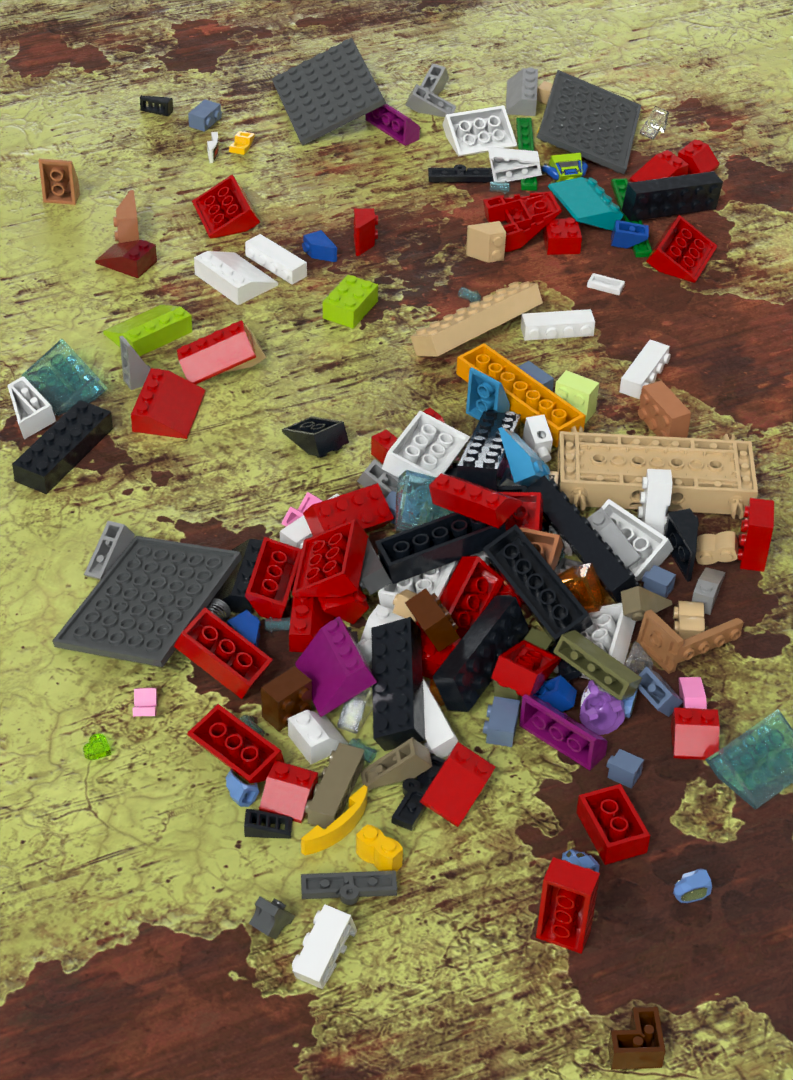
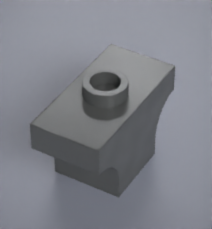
[249,896,295,939]

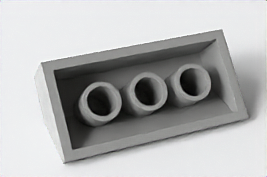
[505,67,538,116]

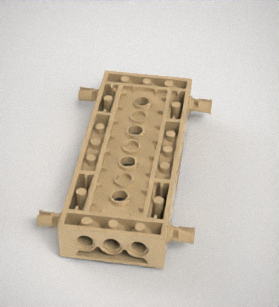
[557,426,758,519]

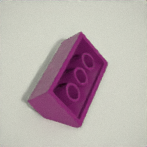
[365,104,420,146]
[519,694,608,771]

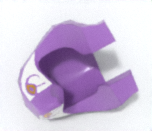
[580,680,625,735]

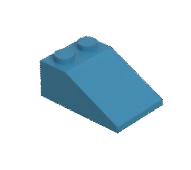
[466,367,510,420]
[498,427,550,488]

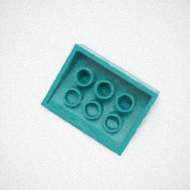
[548,177,624,231]

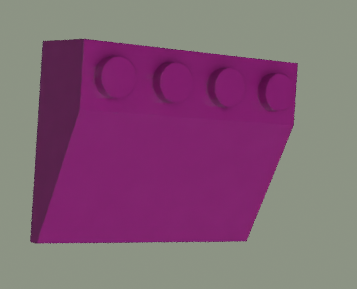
[295,616,377,717]

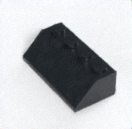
[211,539,263,614]

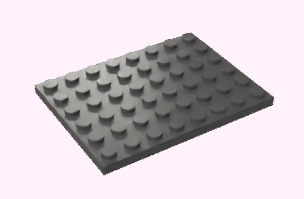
[272,38,386,146]
[536,70,641,174]
[52,536,242,667]

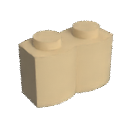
[696,531,738,565]
[673,601,705,639]

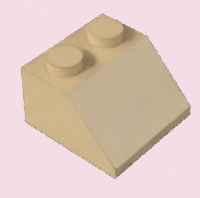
[466,221,506,263]

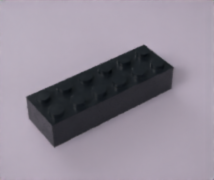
[622,171,723,222]
[12,400,113,494]
[375,512,506,584]
[482,524,593,645]
[432,596,530,712]
[371,617,425,751]

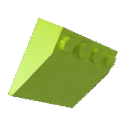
[103,304,193,356]

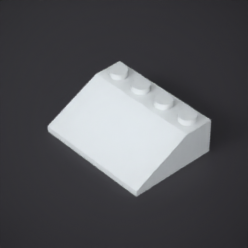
[442,105,518,157]
[194,251,278,305]
[382,411,470,482]
[602,499,674,582]
[378,560,459,610]
[553,603,636,680]

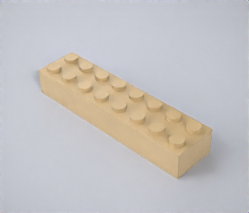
[410,281,543,357]

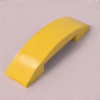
[301,785,368,855]

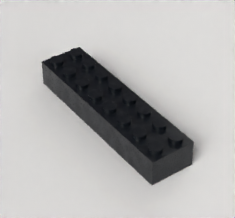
[457,410,521,491]
[526,475,641,604]

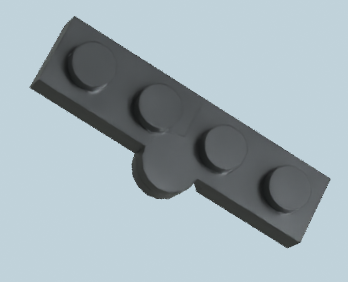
[301,870,397,905]

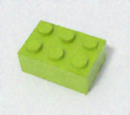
[323,275,378,329]

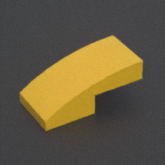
[229,131,255,155]

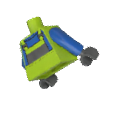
[540,153,588,182]

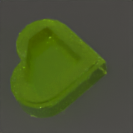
[83,733,111,760]

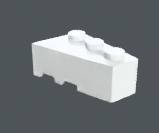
[488,147,542,184]
[7,376,56,439]
[638,469,673,536]
[292,904,357,989]

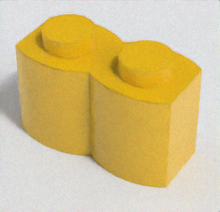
[356,824,403,872]

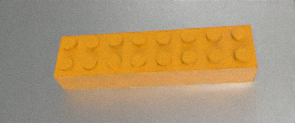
[456,343,586,448]

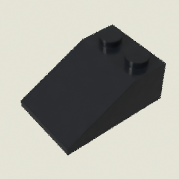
[282,416,349,458]
[664,508,699,582]

